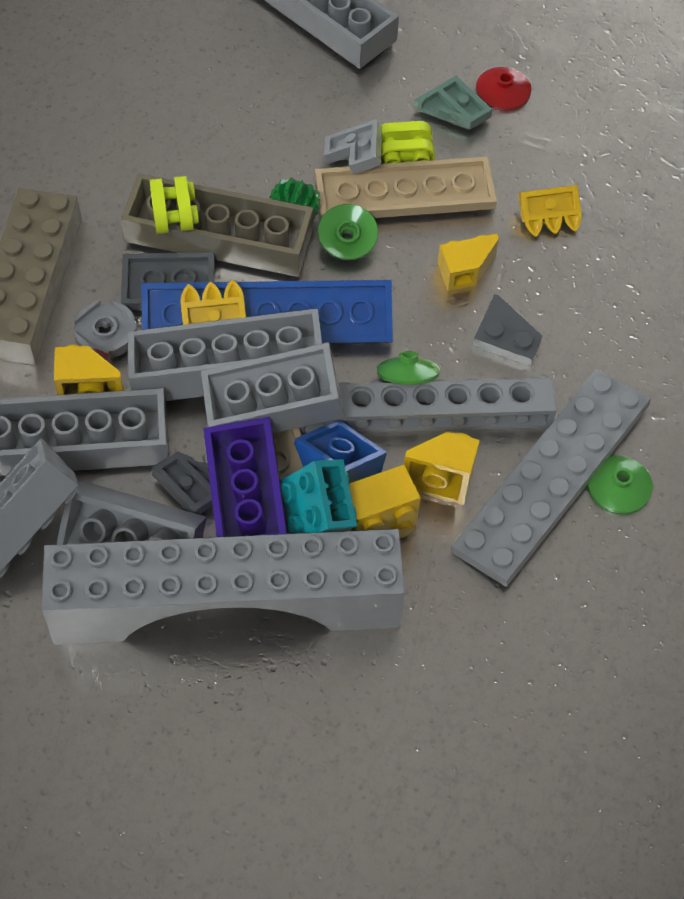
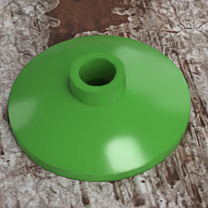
[318,204,378,260]
[377,351,440,385]
[587,455,653,514]

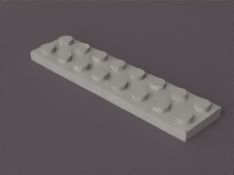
[451,369,651,587]

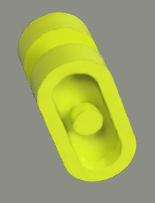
[381,121,436,164]
[149,176,199,234]

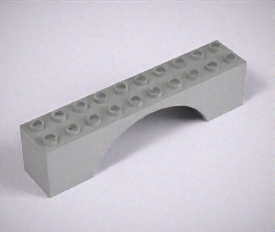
[42,529,405,645]

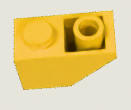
[437,233,499,291]

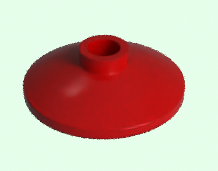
[476,67,532,111]

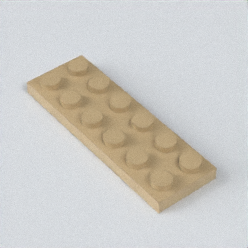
[315,156,497,218]

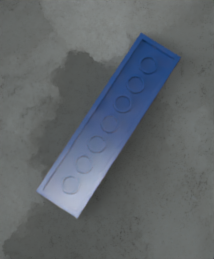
[141,280,393,344]

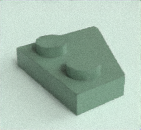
[414,76,492,130]

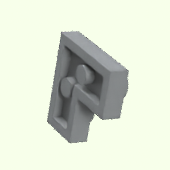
[324,119,382,174]

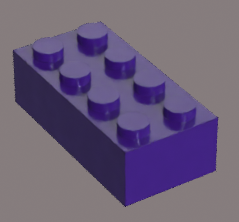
[203,417,288,537]

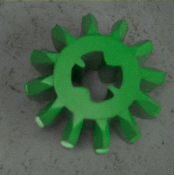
[269,177,320,219]

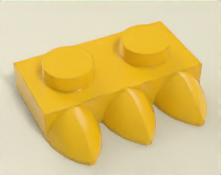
[518,185,582,237]
[181,280,246,325]

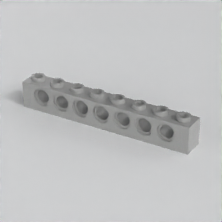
[299,377,557,435]

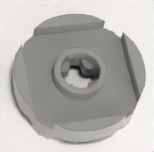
[74,301,137,360]

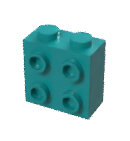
[280,459,357,534]

